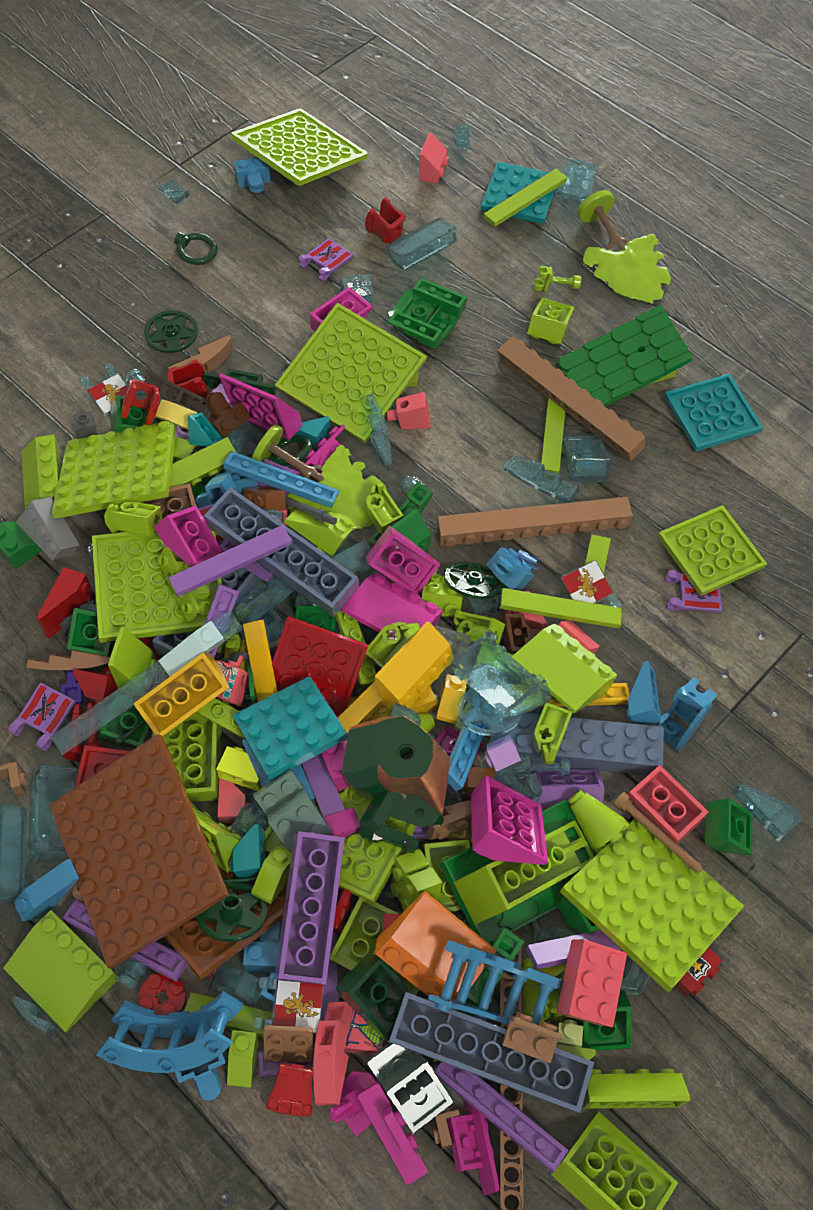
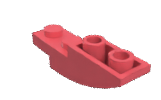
[313,1002,353,1106]

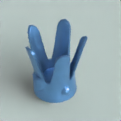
[517,550,542,570]

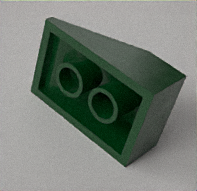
[335,953,411,1045]

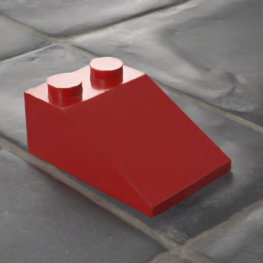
[36,567,94,638]

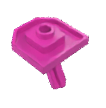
[329,1071,387,1137]

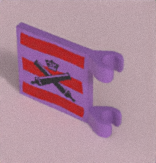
[299,238,354,281]
[665,570,722,613]
[8,682,76,751]

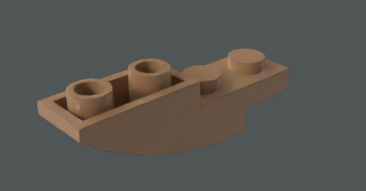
[168,335,233,373]
[426,800,472,841]

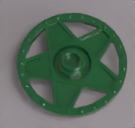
[144,310,198,353]
[444,562,504,599]
[196,882,267,942]

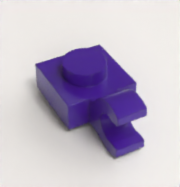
[61,670,84,705]

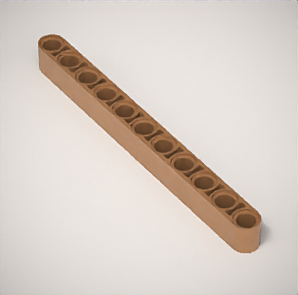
[498,948,524,1210]

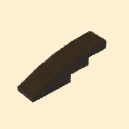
[143,371,212,419]

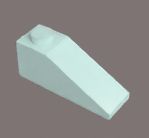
[159,621,225,676]

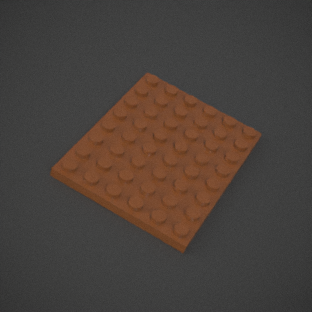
[49,734,229,968]

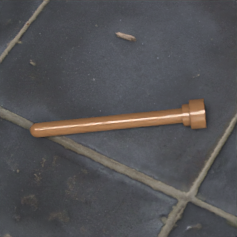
[613,792,702,873]

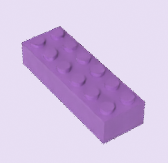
[274,831,345,984]

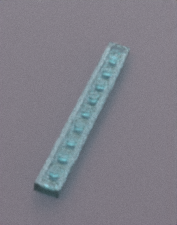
[50,611,243,755]

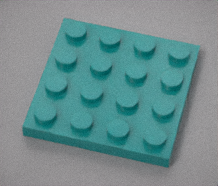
[481,162,556,224]
[664,373,763,452]
[233,676,348,780]

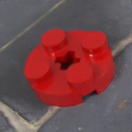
[138,973,187,1016]

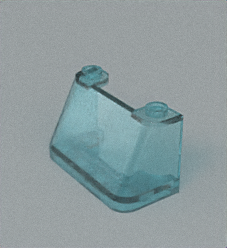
[451,630,551,721]
[29,765,79,863]

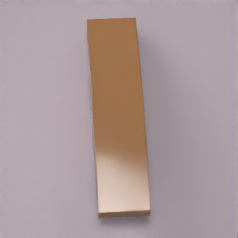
[26,650,111,670]

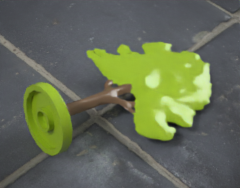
[577,190,671,304]
[252,424,387,530]

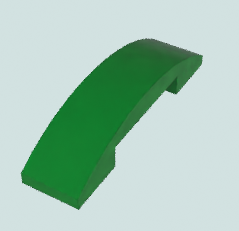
[369,481,433,545]
[453,928,524,1016]

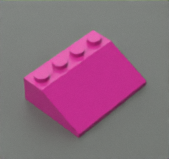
[219,373,303,440]
[341,573,443,638]
[471,775,548,865]

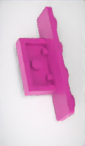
[293,424,345,475]
[358,1082,428,1185]
[446,1100,500,1196]

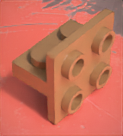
[502,1012,562,1063]
[263,1017,314,1063]

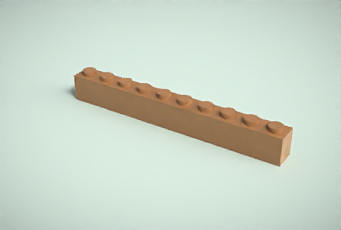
[497,336,646,461]
[437,497,633,547]

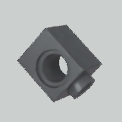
[73,411,98,439]

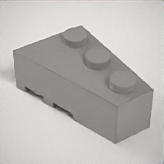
[15,497,80,560]

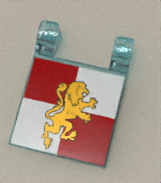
[80,362,129,416]
[560,560,621,625]
[254,977,324,1034]

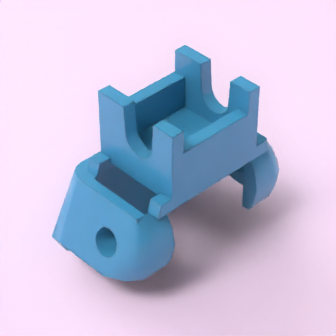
[656,677,718,753]

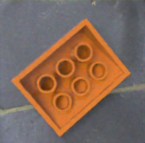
[375,891,496,1009]

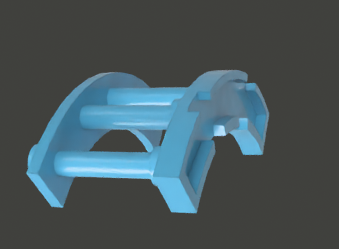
[428,940,563,1025]
[96,991,243,1073]

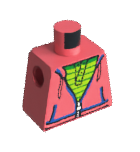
[344,1010,388,1055]

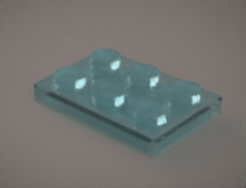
[556,158,599,201]

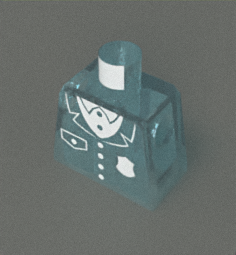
[340,273,373,306]

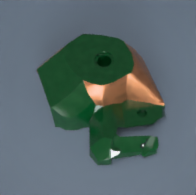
[342,716,451,853]

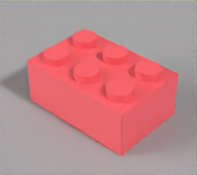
[628,765,708,844]
[556,940,627,1027]

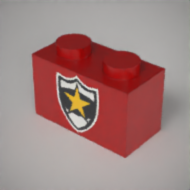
[675,947,722,998]

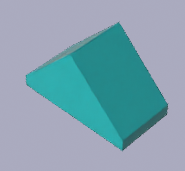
[187,412,223,447]
[295,416,331,448]

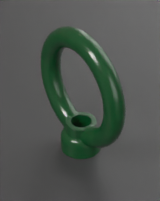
[174,232,218,265]
[270,435,312,466]

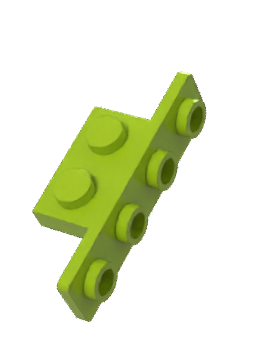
[158,547,210,622]
[335,611,377,684]
[195,698,245,739]

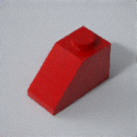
[73,669,118,705]

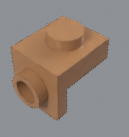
[0,762,27,796]
[432,1107,460,1150]

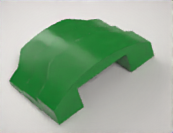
[387,278,467,349]

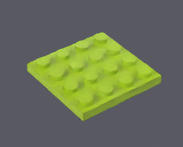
[657,505,767,596]

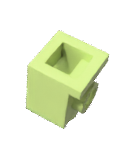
[556,1020,583,1047]

